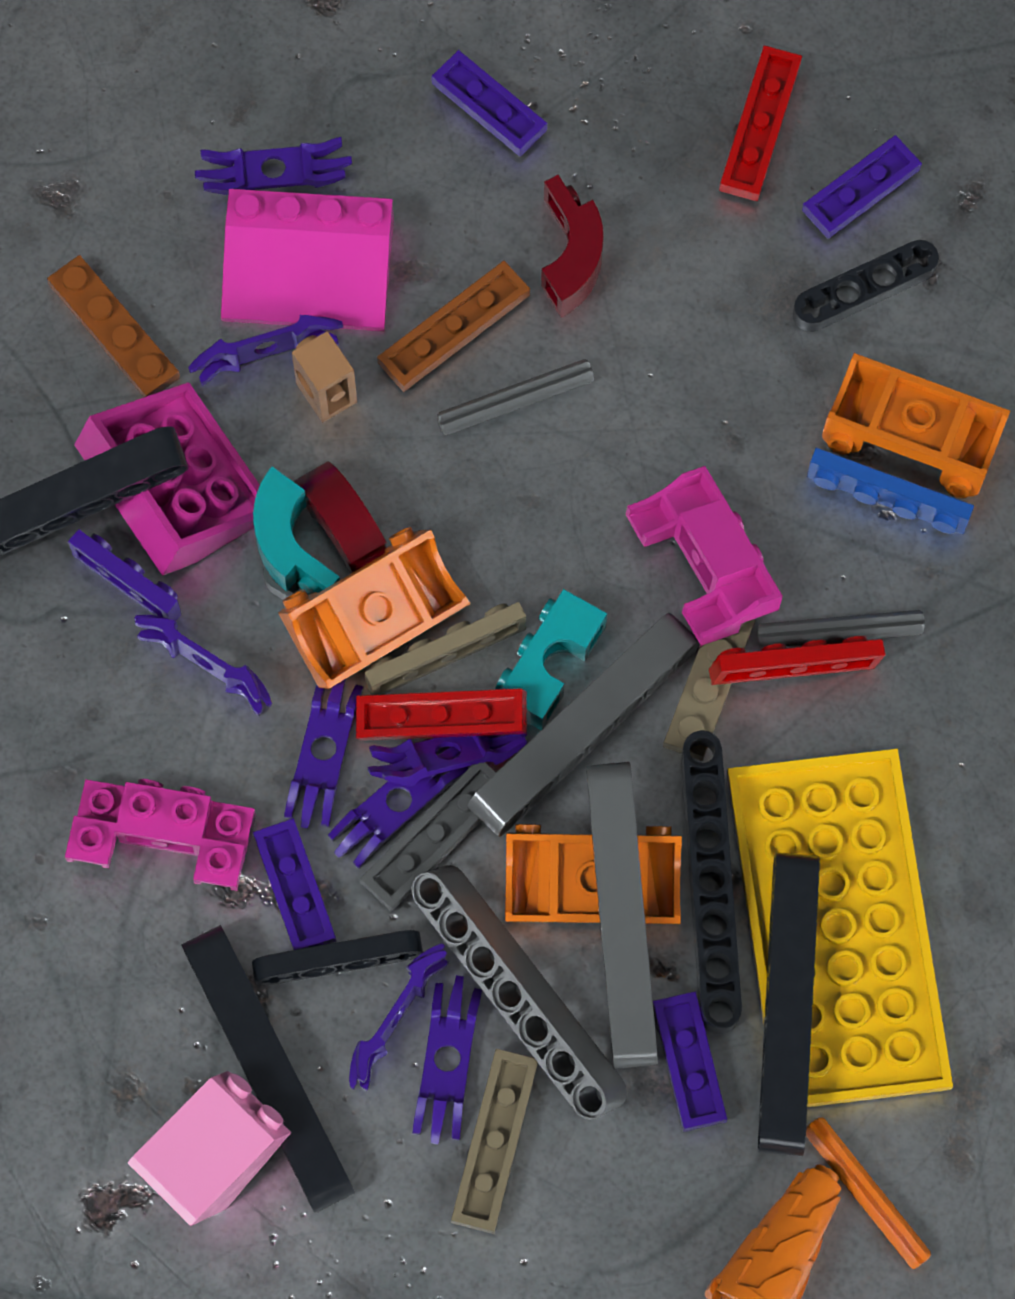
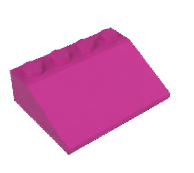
[221,189,394,332]
[74,382,260,576]

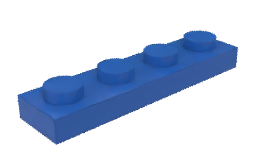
[807,448,974,535]

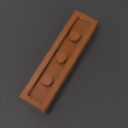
[47,255,180,397]
[377,260,530,392]

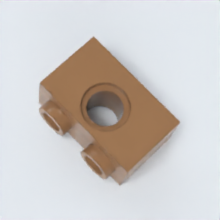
[292,331,357,423]

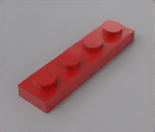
[719,45,802,202]
[709,636,886,685]
[356,688,527,741]

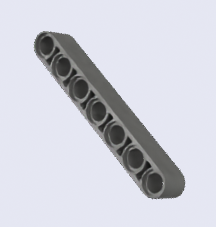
[467,613,700,837]
[586,762,658,1069]
[411,865,627,1120]

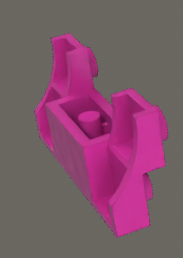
[626,466,783,646]
[65,779,256,891]

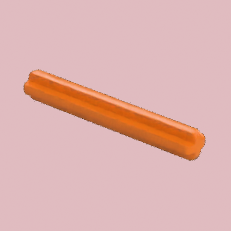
[806,1117,931,1269]

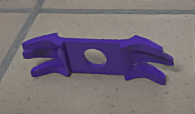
[195,137,352,195]
[188,315,343,386]
[134,615,272,716]
[284,679,364,829]
[368,734,527,786]
[328,747,469,869]
[349,943,449,1091]
[412,975,482,1145]

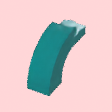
[253,467,340,594]

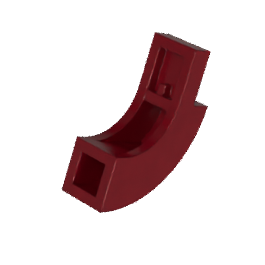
[541,174,604,318]
[293,461,387,574]

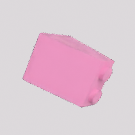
[128,1071,292,1226]

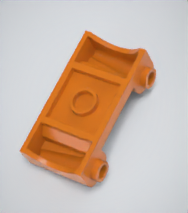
[822,353,1010,498]
[278,527,470,689]
[505,824,682,924]

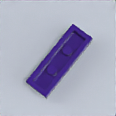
[431,50,547,157]
[802,135,922,239]
[68,529,182,621]
[253,818,337,950]
[653,991,727,1132]

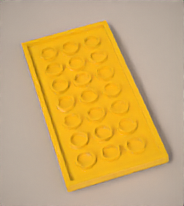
[727,749,953,1107]

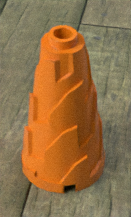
[705,1164,841,1299]

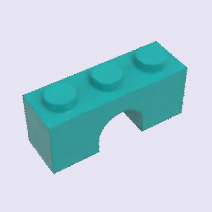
[495,589,607,730]

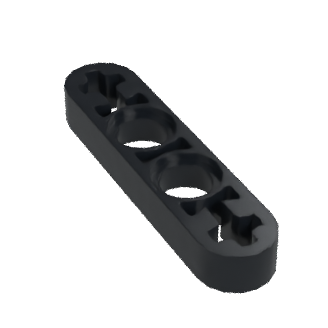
[793,240,939,332]
[251,930,423,986]

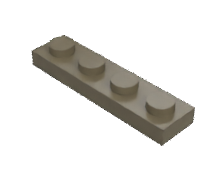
[364,602,526,695]
[663,618,757,761]
[451,1049,538,1234]

